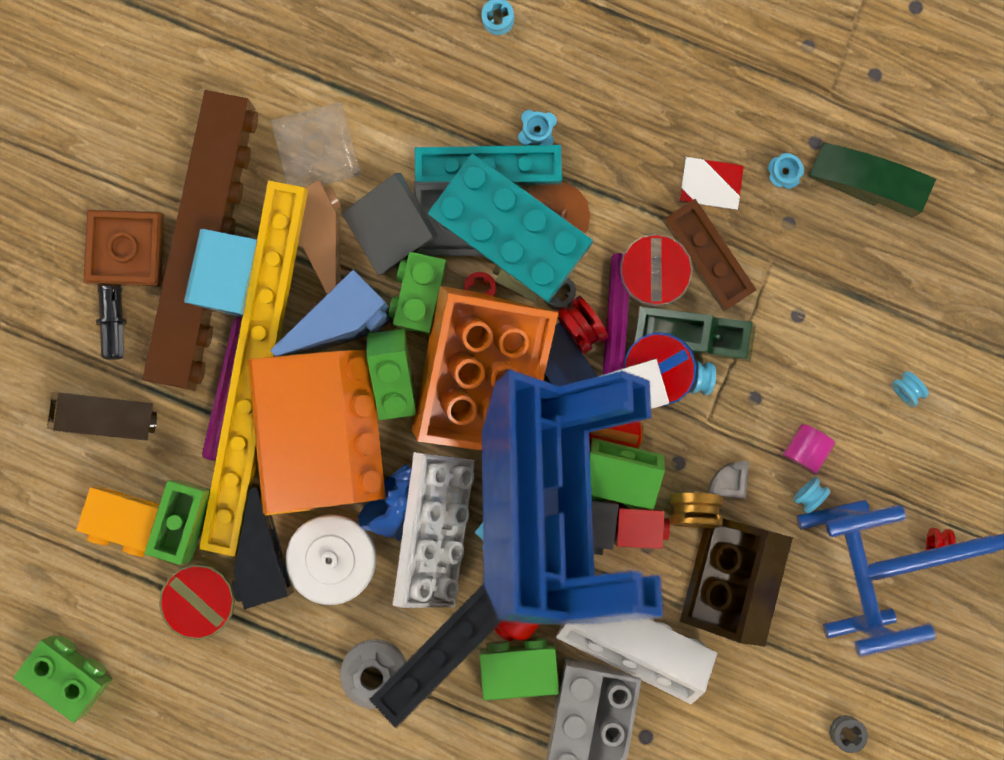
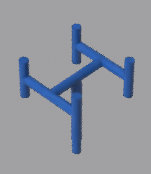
[797,500,1004,657]

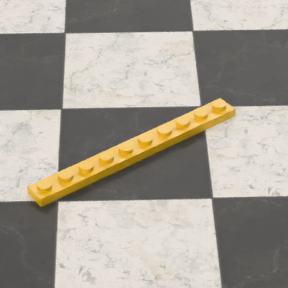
[199,180,309,557]

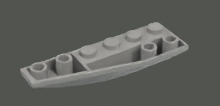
[546,657,641,760]

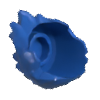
[357,464,412,541]

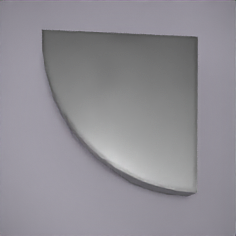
[707,461,749,498]

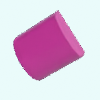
[783,424,836,475]

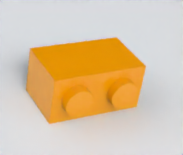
[76,486,160,557]

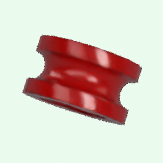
[464,272,496,296]
[925,528,956,550]

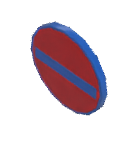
[624,332,697,406]

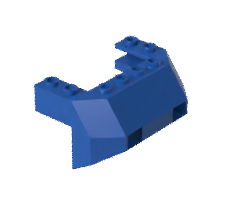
[482,370,663,624]

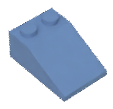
[270,270,390,357]

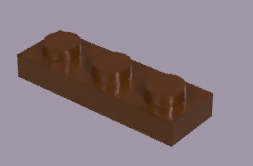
[663,199,757,312]

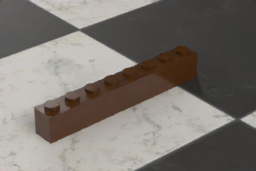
[142,90,258,391]

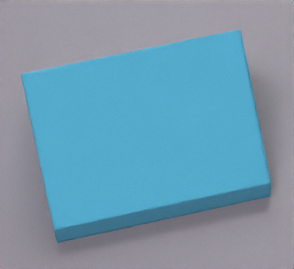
[184,229,257,317]

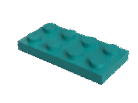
[427,153,594,303]

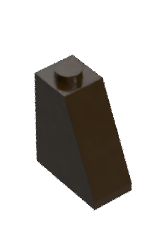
[47,392,157,441]

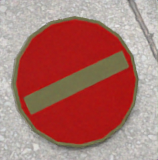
[159,564,235,640]

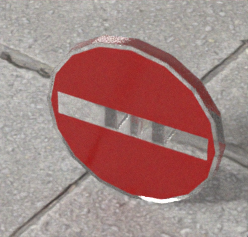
[619,233,693,307]

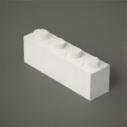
[556,619,717,704]

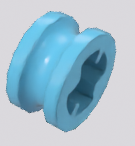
[481,0,514,35]
[689,361,716,395]
[891,371,929,408]
[793,477,831,514]

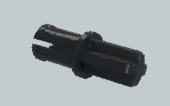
[96,285,127,360]

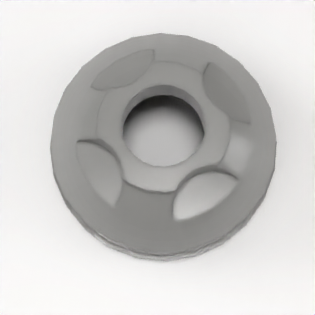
[340,639,406,709]

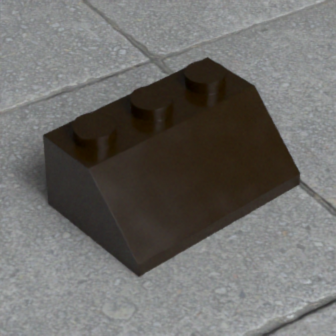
[680,518,793,647]

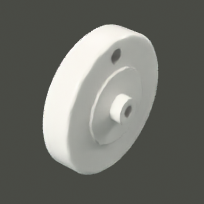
[285,514,377,605]

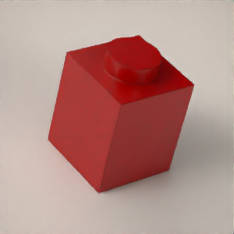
[614,507,670,549]

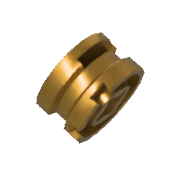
[670,493,723,528]

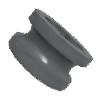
[544,277,576,309]
[829,715,868,753]

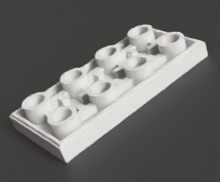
[393,452,475,608]

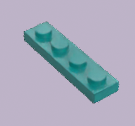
[414,145,562,185]

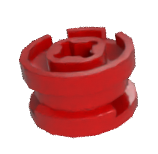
[556,296,609,354]

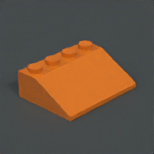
[411,285,558,451]
[248,350,386,514]

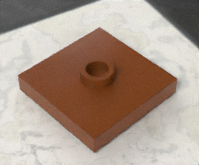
[84,210,164,287]

